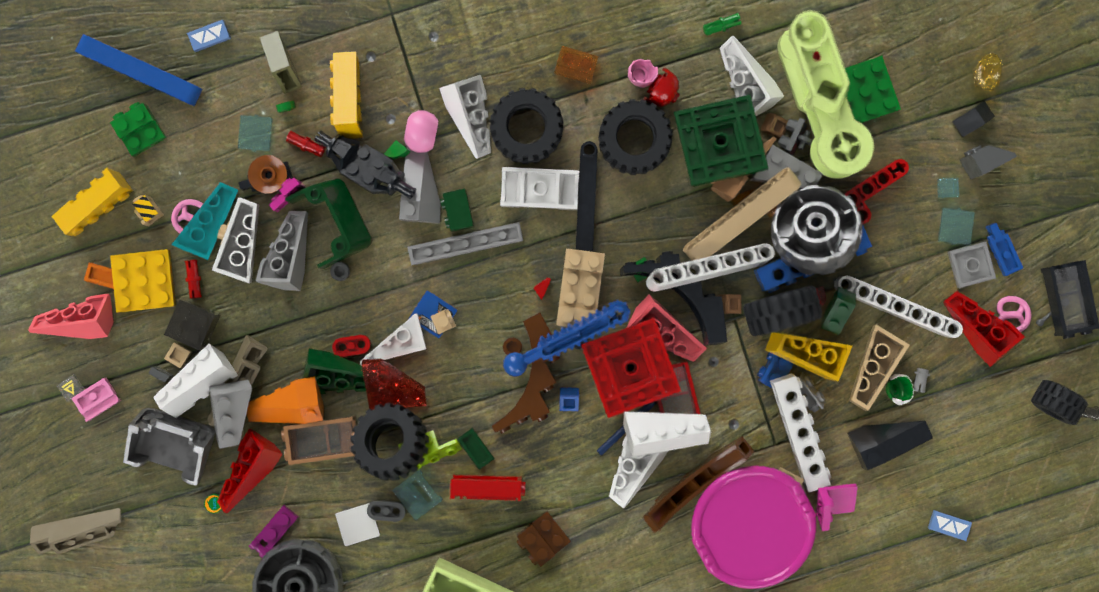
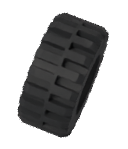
[490,88,563,164]
[598,99,673,175]
[743,285,823,336]
[350,403,429,481]

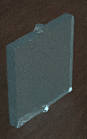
[238,115,273,152]
[938,208,975,245]

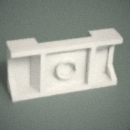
[500,167,579,210]

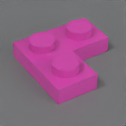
[269,178,306,212]

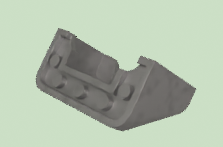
[123,408,215,486]

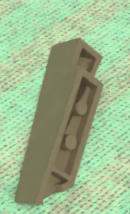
[207,335,268,426]

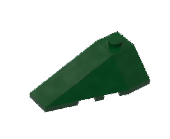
[302,348,384,394]

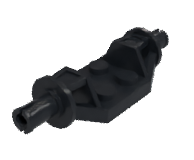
[315,131,416,199]

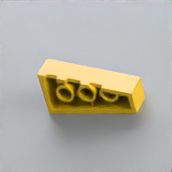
[51,168,133,236]

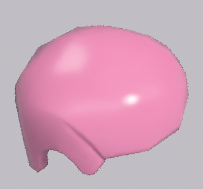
[628,59,658,88]

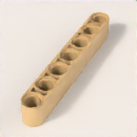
[683,167,801,261]

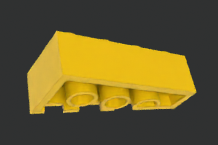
[330,52,363,139]
[765,332,852,381]

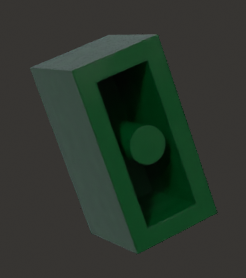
[440,188,474,232]
[821,287,856,335]

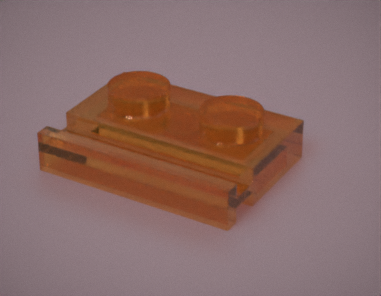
[554,46,599,84]

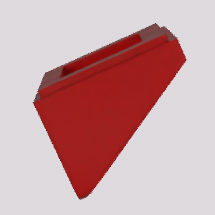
[533,277,551,300]

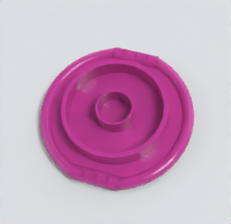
[691,466,817,589]

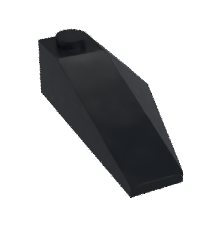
[847,420,933,470]

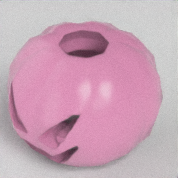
[404,110,438,153]

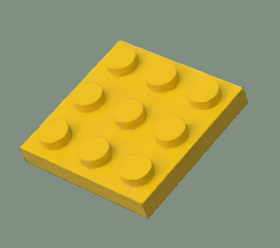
[110,249,176,313]

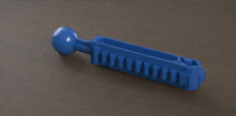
[503,300,630,377]

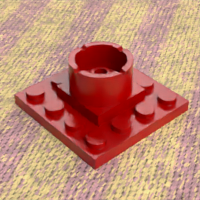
[581,318,681,418]

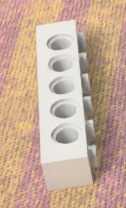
[770,373,831,492]

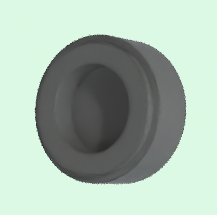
[330,262,350,281]

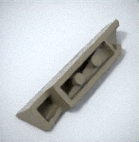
[30,508,121,555]

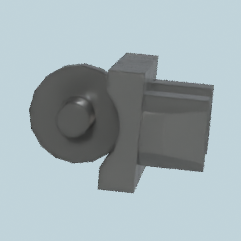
[778,118,812,156]

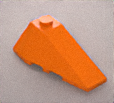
[246,376,324,424]

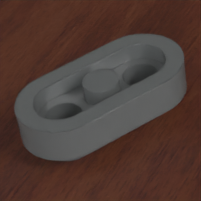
[367,500,406,522]

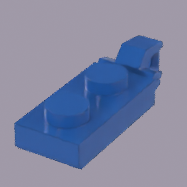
[986,223,1023,276]

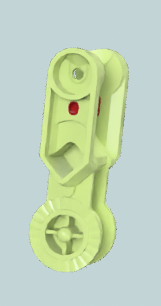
[777,11,874,179]

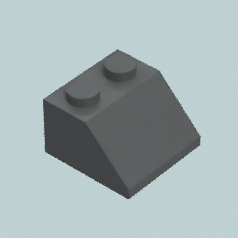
[959,145,1017,179]

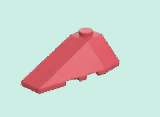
[28,294,114,339]
[626,294,707,362]

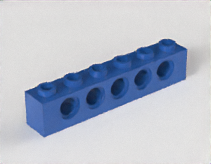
[753,225,872,293]

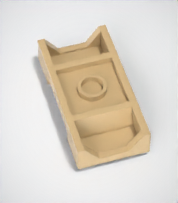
[556,249,605,327]

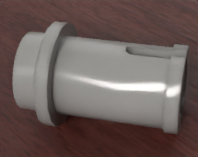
[913,368,930,393]

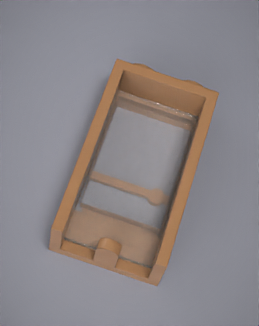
[281,416,357,465]

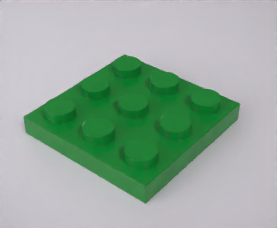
[844,56,901,123]

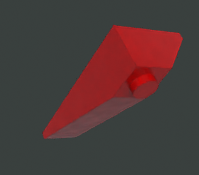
[943,291,1025,367]
[217,429,282,513]

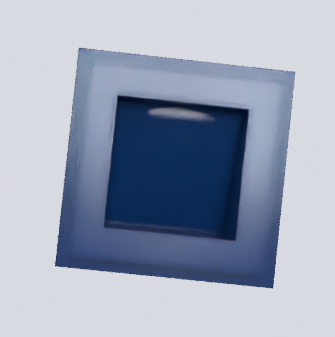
[559,387,579,411]

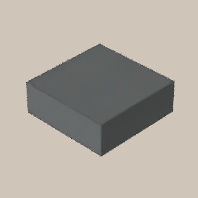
[149,366,174,382]

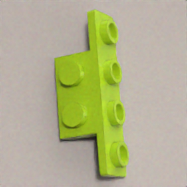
[398,430,462,470]

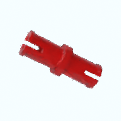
[286,131,326,158]
[185,259,202,299]

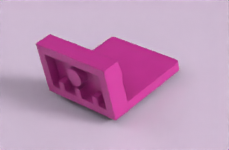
[816,484,858,531]

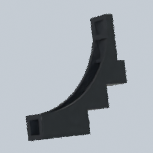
[620,251,727,346]

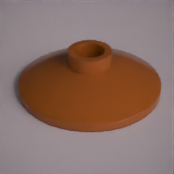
[248,155,287,194]

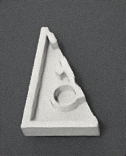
[360,313,427,365]

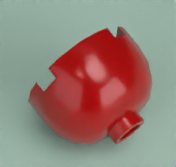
[644,68,680,107]

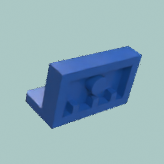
[757,352,793,388]

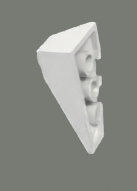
[720,36,784,116]
[439,75,491,159]

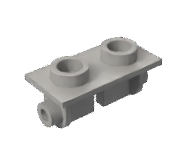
[796,372,826,412]

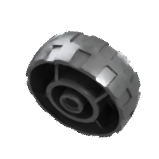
[771,185,862,275]

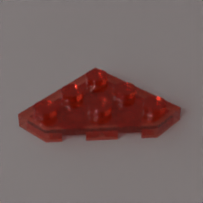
[361,358,427,410]

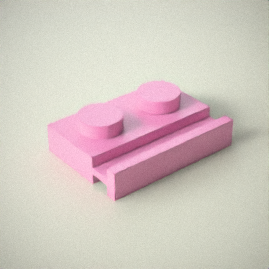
[71,377,121,422]

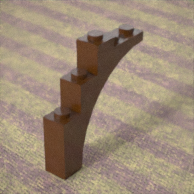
[492,312,562,434]
[642,436,754,533]

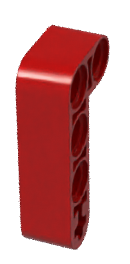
[843,159,909,224]

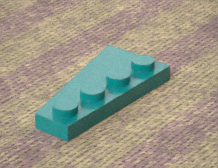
[171,182,238,260]

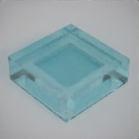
[937,178,959,198]

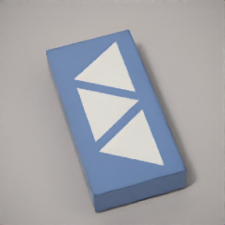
[187,20,231,52]
[928,510,972,541]

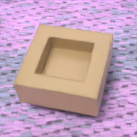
[164,342,192,368]

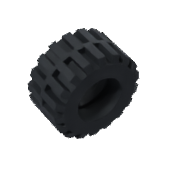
[1031,380,1088,425]

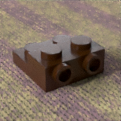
[516,511,571,567]

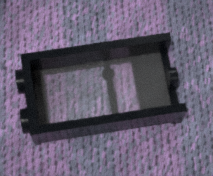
[1040,260,1099,339]

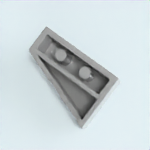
[750,145,823,190]

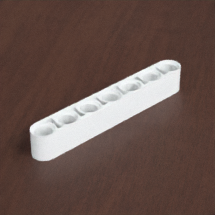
[646,244,775,291]
[834,276,963,338]

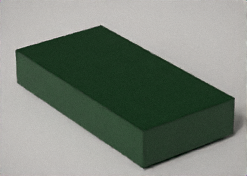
[457,427,495,470]

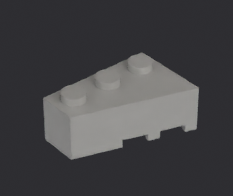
[209,380,252,448]

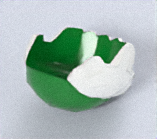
[885,374,914,405]

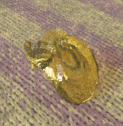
[973,53,1002,91]

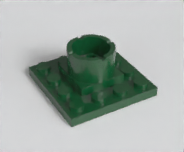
[674,95,769,187]

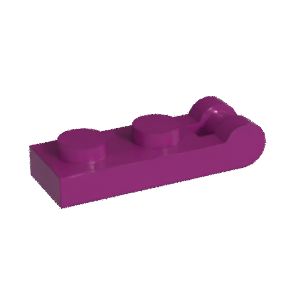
[248,505,299,558]

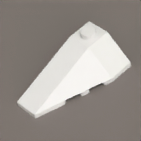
[609,436,668,508]

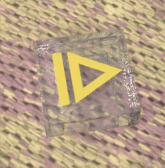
[57,375,85,402]

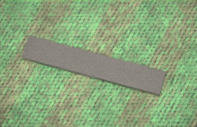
[408,222,523,266]

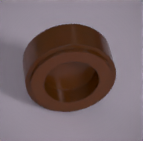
[503,337,522,355]

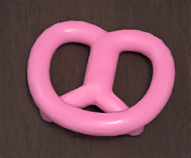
[171,199,203,234]
[997,296,1031,332]

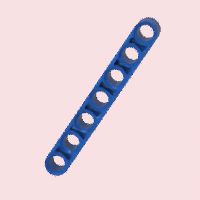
[75,34,203,107]

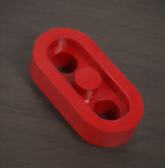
[332,335,371,357]

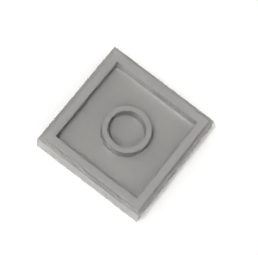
[948,242,996,288]

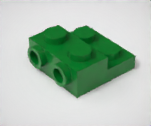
[110,102,167,157]

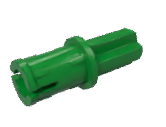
[703,13,742,35]

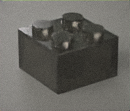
[164,299,221,350]

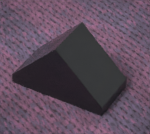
[952,100,995,137]

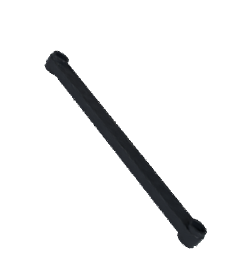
[574,141,598,350]

